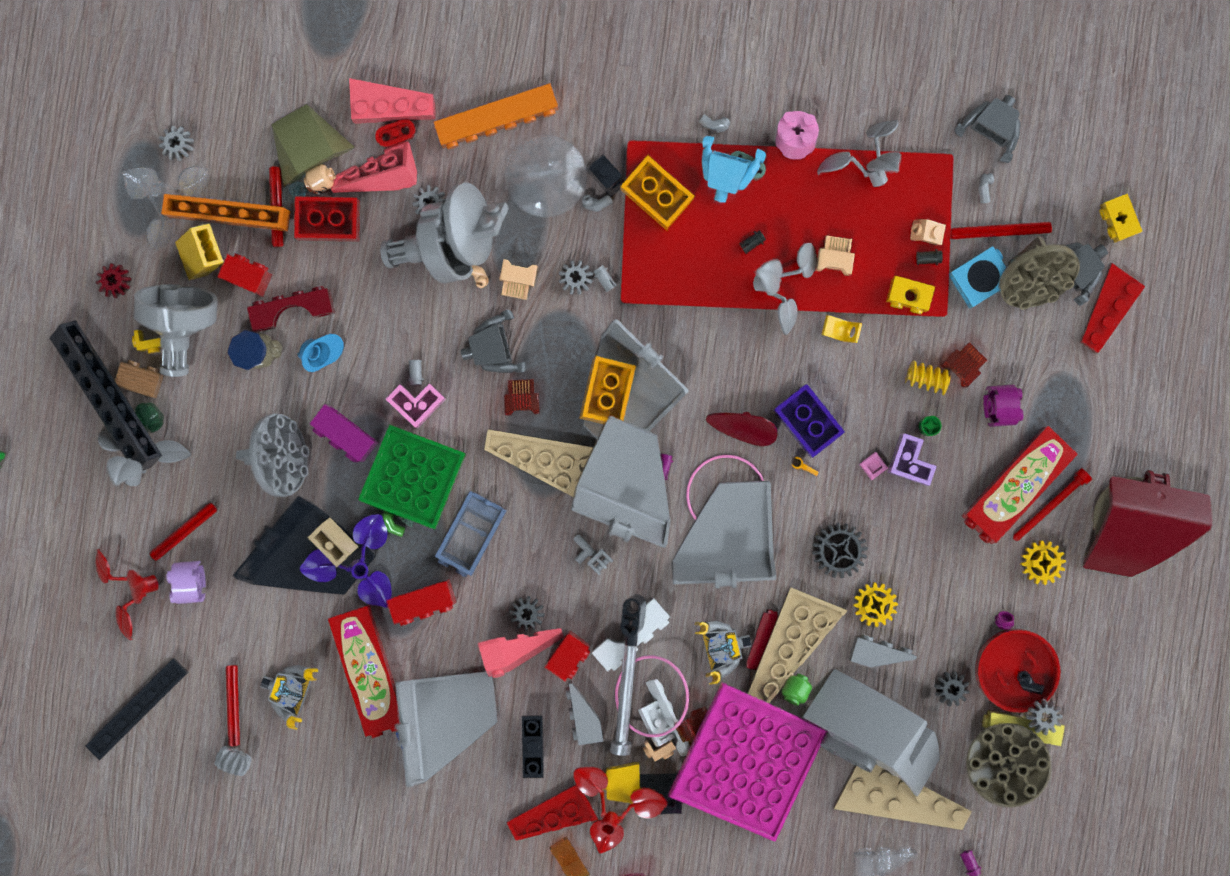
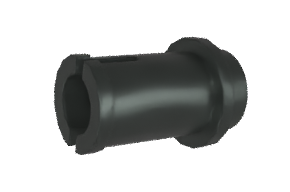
[739,230,766,254]
[916,249,942,265]

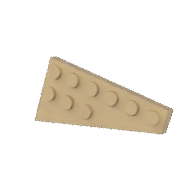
[484,430,593,497]
[747,587,848,703]
[833,765,972,830]

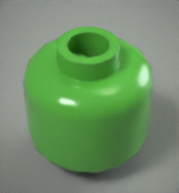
[782,673,812,706]

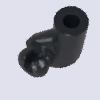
[1017,670,1044,695]

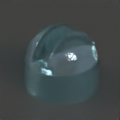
[289,182,307,198]

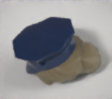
[228,330,283,370]

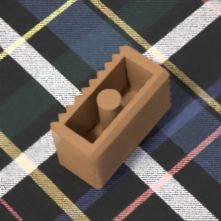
[115,360,164,398]

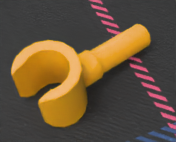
[791,457,819,476]

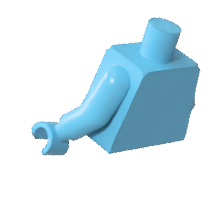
[702,136,766,203]

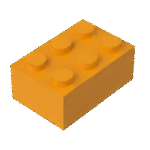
[620,156,695,230]
[579,356,636,425]

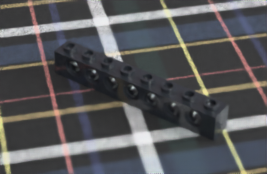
[49,320,162,471]

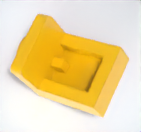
[132,330,161,354]

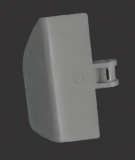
[671,481,776,589]

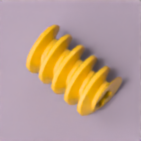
[905,360,951,396]

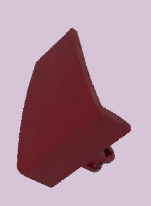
[1083,470,1212,577]

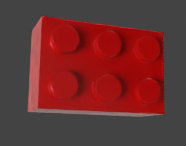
[294,197,360,242]
[386,579,457,626]

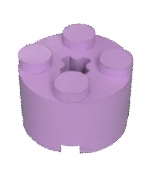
[167,561,206,604]

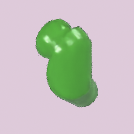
[381,511,406,537]

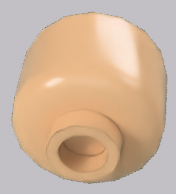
[304,164,336,194]

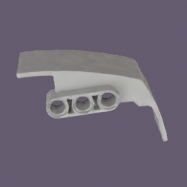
[803,669,940,797]

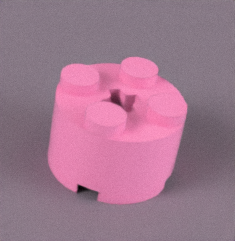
[775,111,819,159]

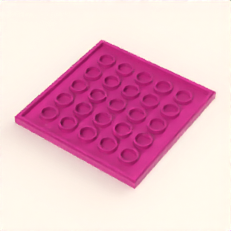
[668,682,828,842]

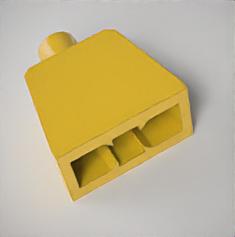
[602,762,640,803]

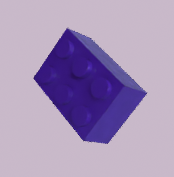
[773,384,845,458]

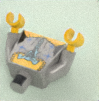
[694,620,752,685]
[260,665,318,730]

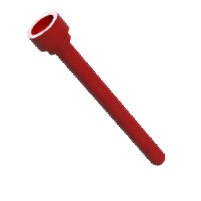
[1013,468,1093,541]

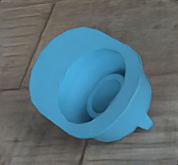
[297,334,344,372]

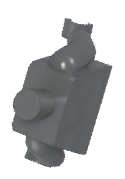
[955,95,1021,163]
[1063,242,1108,306]
[461,310,527,373]

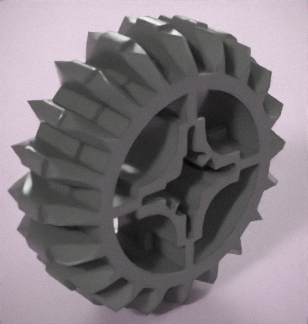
[812,523,868,578]

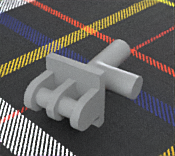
[573,534,613,575]

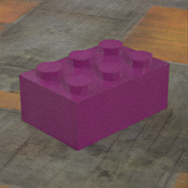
[310,404,379,463]

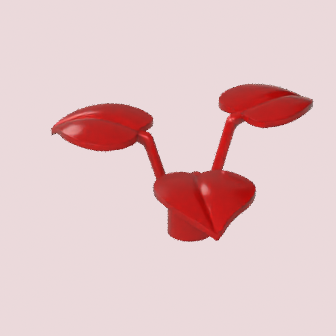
[95,549,159,641]
[574,767,667,854]

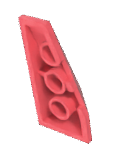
[331,141,417,193]
[478,628,564,678]

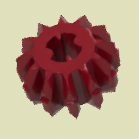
[96,263,132,298]

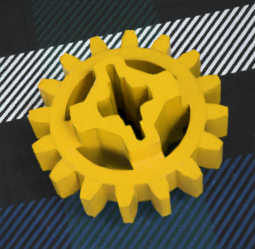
[1020,540,1066,585]
[853,582,898,627]

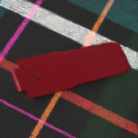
[746,609,778,670]

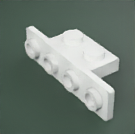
[638,679,691,756]

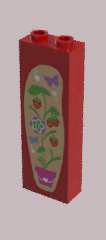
[961,426,1078,544]
[328,605,400,738]

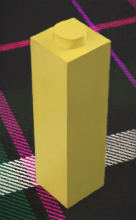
[982,710,1065,746]

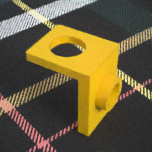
[822,315,862,343]

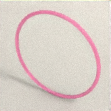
[686,455,764,520]
[615,655,689,737]

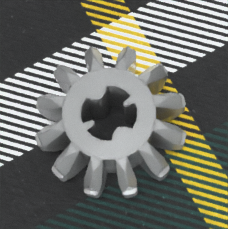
[158,126,194,161]
[412,185,446,214]
[559,260,593,295]
[1026,699,1063,735]
[214,746,252,776]

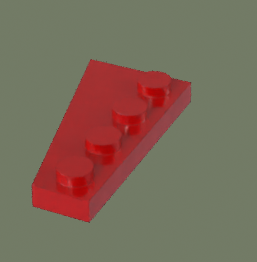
[1080,263,1146,354]
[506,784,598,841]

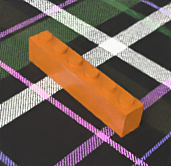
[434,83,559,150]
[161,194,291,231]

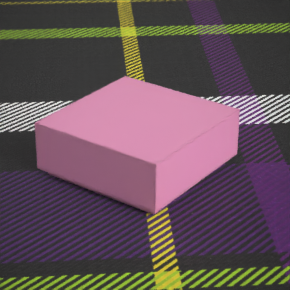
[859,452,888,480]

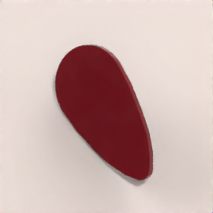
[706,412,778,446]

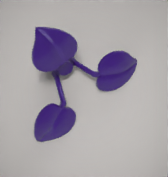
[300,514,392,608]

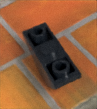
[522,715,544,778]

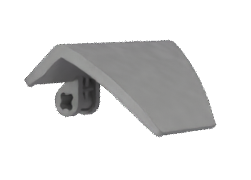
[583,319,689,439]
[571,416,670,548]
[395,671,498,787]

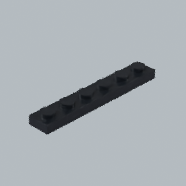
[85,658,189,760]

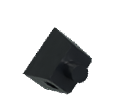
[585,154,625,198]

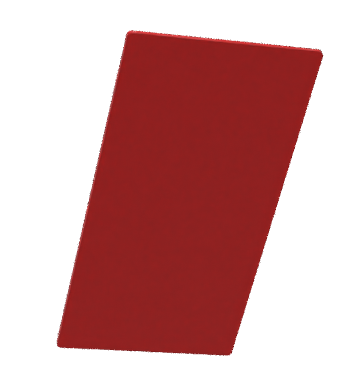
[621,140,954,317]

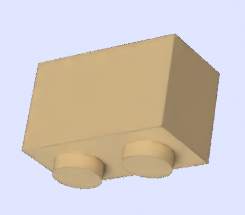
[308,518,358,567]

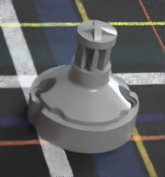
[380,200,473,284]
[134,284,217,377]

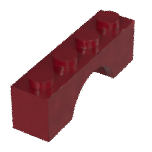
[247,286,336,333]

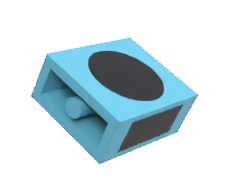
[949,246,1008,309]

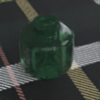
[135,402,164,433]

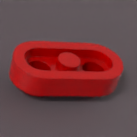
[375,119,416,148]

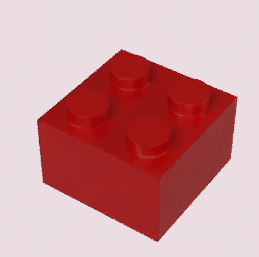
[218,253,273,297]
[545,630,590,681]

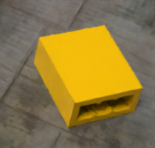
[175,223,224,281]

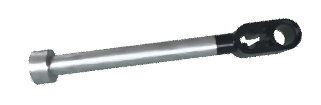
[610,594,646,756]

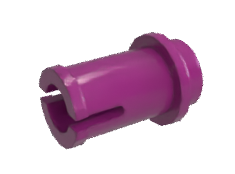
[660,453,674,480]
[960,849,981,876]

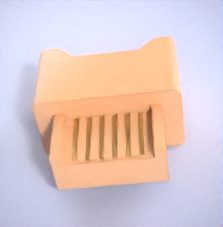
[816,235,855,276]
[499,259,538,300]

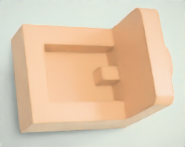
[910,219,946,245]
[643,739,676,761]

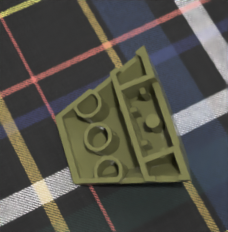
[271,104,355,188]

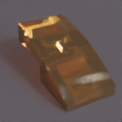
[549,836,590,876]

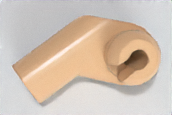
[471,266,488,288]

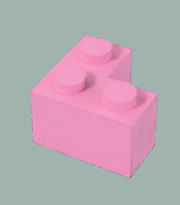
[386,384,446,428]

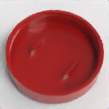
[975,629,1061,713]

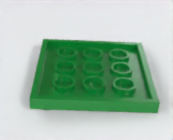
[358,424,466,530]

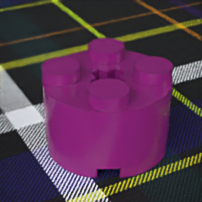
[983,384,1024,427]

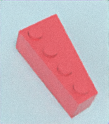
[349,78,436,124]

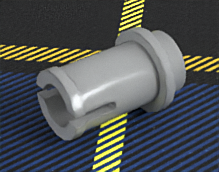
[593,265,617,292]
[408,360,424,386]

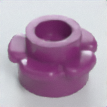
[995,611,1014,630]

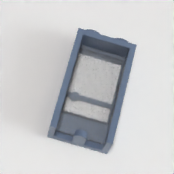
[435,491,507,577]

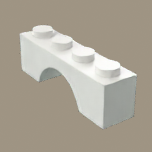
[592,597,670,671]

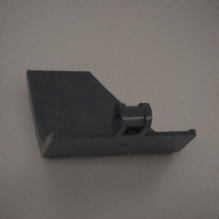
[233,496,376,595]

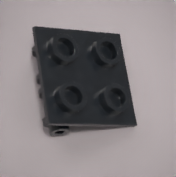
[639,773,682,814]

